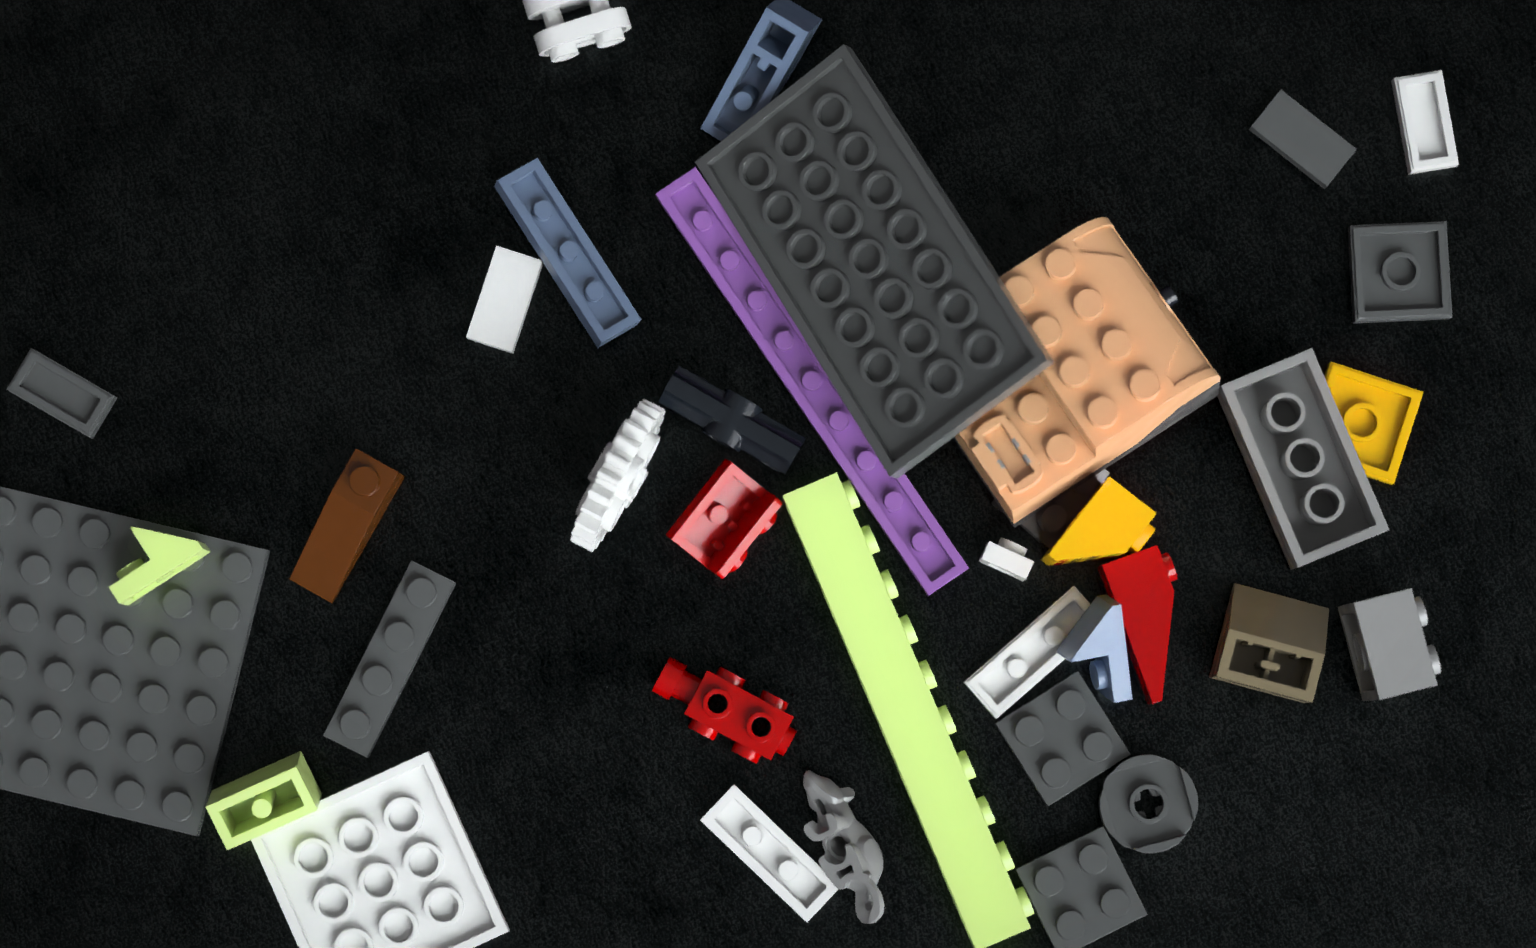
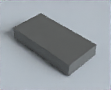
[1249,90,1357,189]
[6,348,118,439]

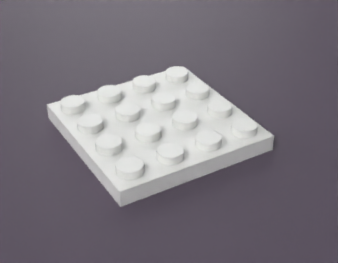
[251,751,510,948]

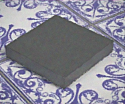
[1347,221,1452,324]

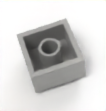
[1337,588,1441,701]

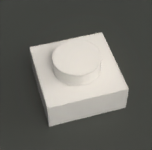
[979,538,1034,581]

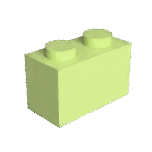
[206,751,322,850]

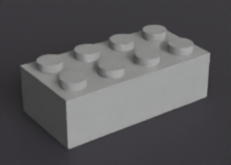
[1217,348,1389,570]

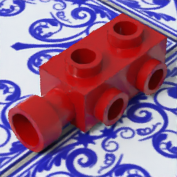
[652,657,797,764]

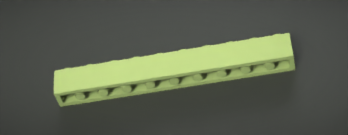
[782,473,1034,948]

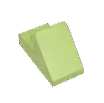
[109,526,211,605]

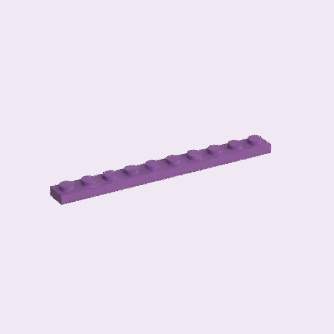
[655,167,969,596]

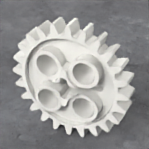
[570,399,666,552]

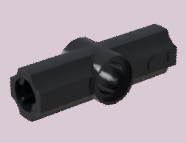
[658,366,806,475]

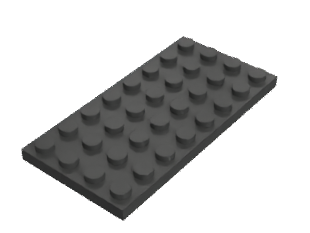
[695,44,1054,479]

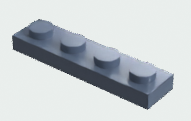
[494,158,642,348]

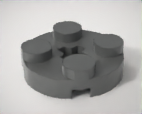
[1098,754,1198,853]

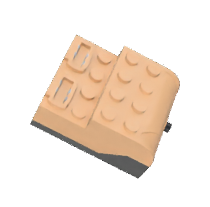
[953,217,1221,528]

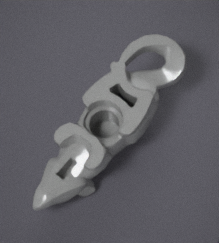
[803,770,884,924]

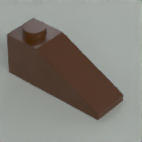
[290,449,405,603]

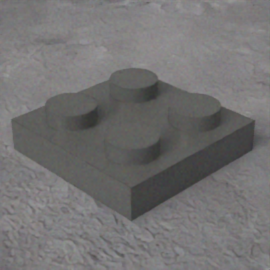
[994,671,1131,807]
[1015,826,1148,948]

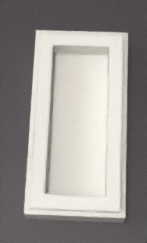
[1391,70,1459,175]
[466,246,543,354]

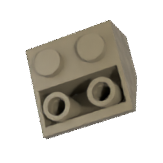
[1209,583,1329,703]

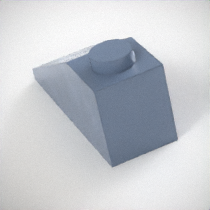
[700,0,822,141]

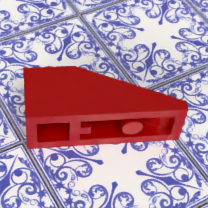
[1097,545,1178,705]

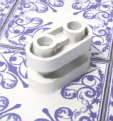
[522,0,632,62]

